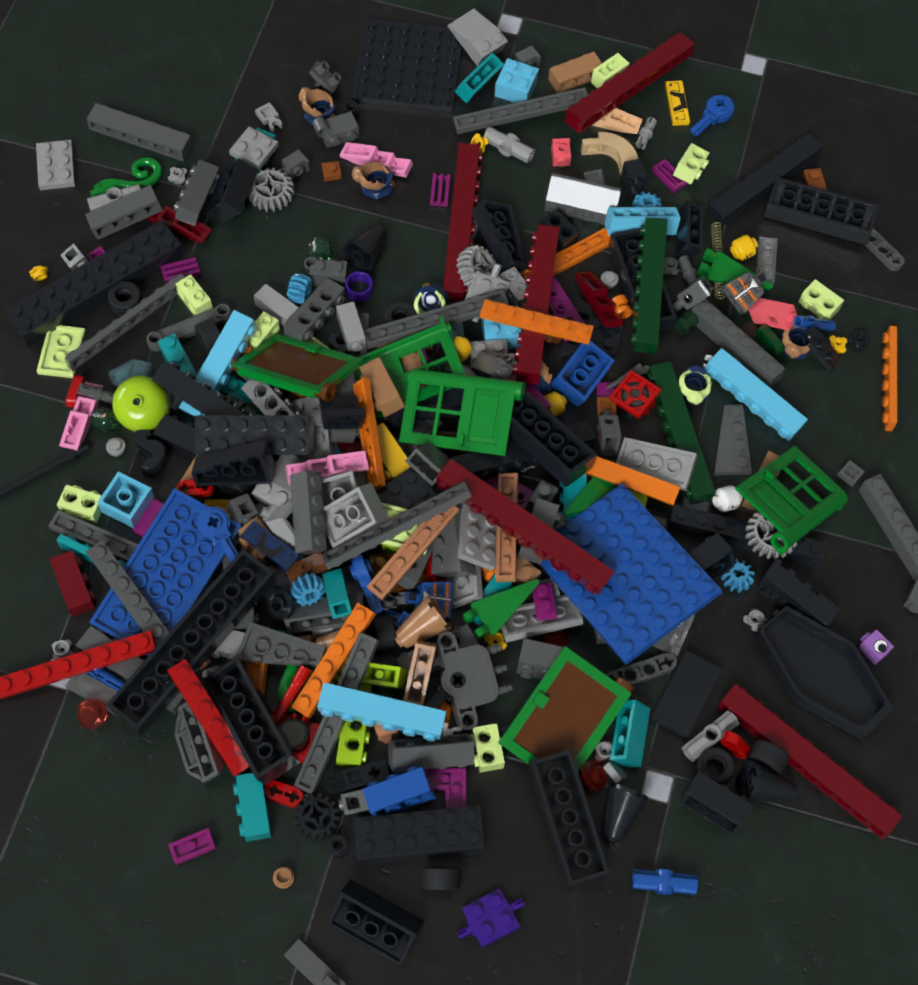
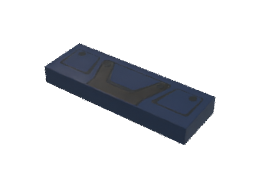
[241,521,300,572]

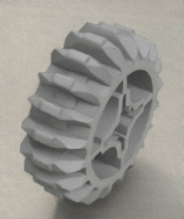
[248,167,294,212]
[456,245,500,290]
[745,512,797,559]

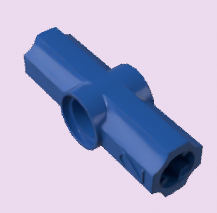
[632,869,698,895]

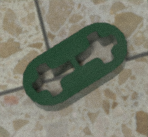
[755,324,784,356]

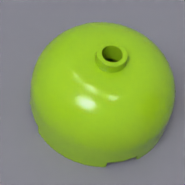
[112,375,171,432]

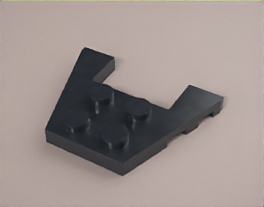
[558,297,624,360]

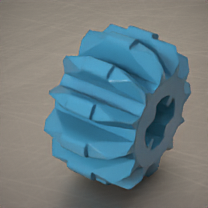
[632,191,662,207]
[287,273,313,305]
[721,559,755,593]
[290,573,326,607]

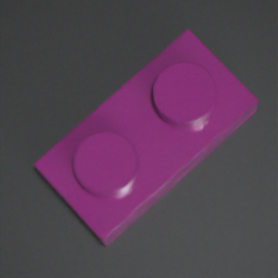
[532,582,557,621]
[168,828,216,866]

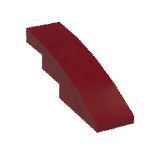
[146,205,212,244]
[575,271,624,328]

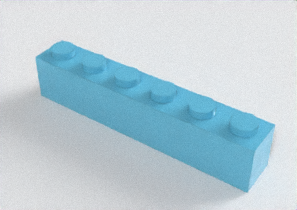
[179,310,257,418]
[704,348,808,441]
[317,683,446,741]

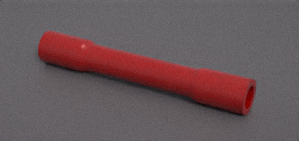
[274,664,312,724]

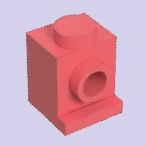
[551,138,571,167]

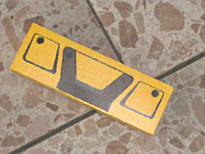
[665,80,690,126]

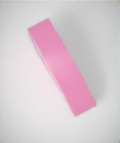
[340,142,413,178]
[59,382,105,451]
[285,451,369,486]

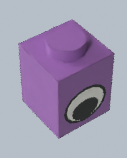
[858,630,894,665]

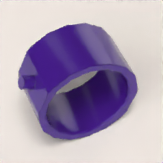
[345,271,373,303]

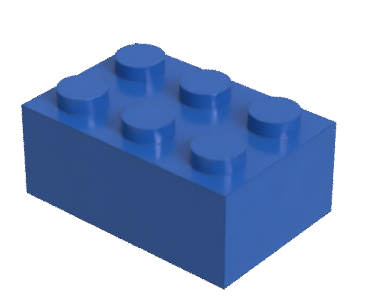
[550,340,615,407]
[363,766,437,816]

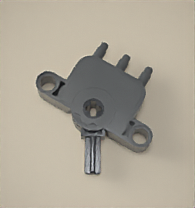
[424,631,513,730]

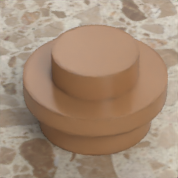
[273,867,294,889]

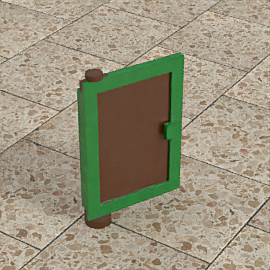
[231,333,364,402]
[498,646,634,772]

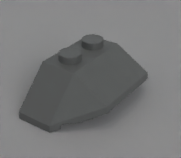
[175,702,225,783]

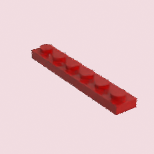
[166,659,249,776]

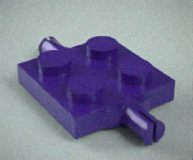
[456,888,525,948]

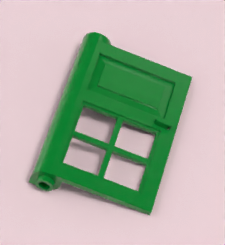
[354,316,466,419]
[399,369,526,456]
[735,446,848,555]

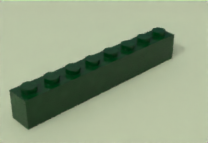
[631,218,667,354]
[646,361,716,505]

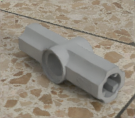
[483,127,535,163]
[87,184,140,211]
[682,711,740,762]

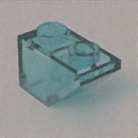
[108,359,154,386]

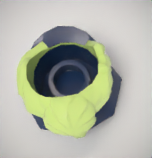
[414,283,449,314]
[678,366,712,405]

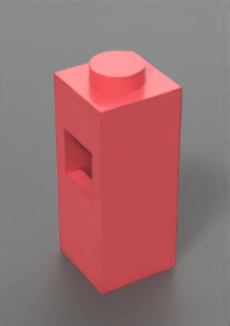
[749,298,798,331]

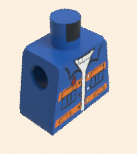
[405,581,452,621]

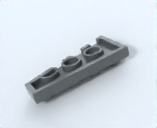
[713,404,752,476]
[236,622,326,667]

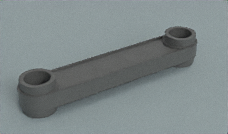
[146,304,232,352]

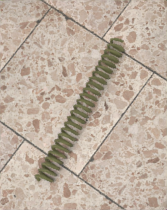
[711,222,726,299]

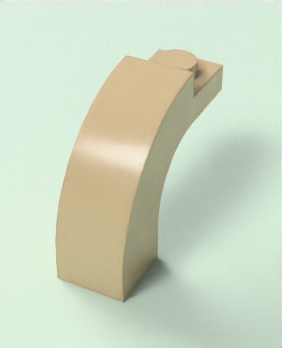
[581,132,638,175]

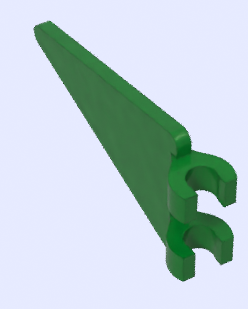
[697,248,773,290]
[564,477,618,516]
[463,579,539,640]

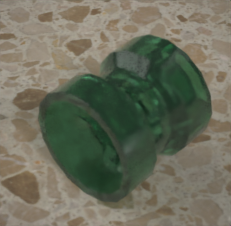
[674,310,699,335]

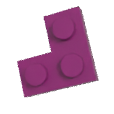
[426,768,466,809]

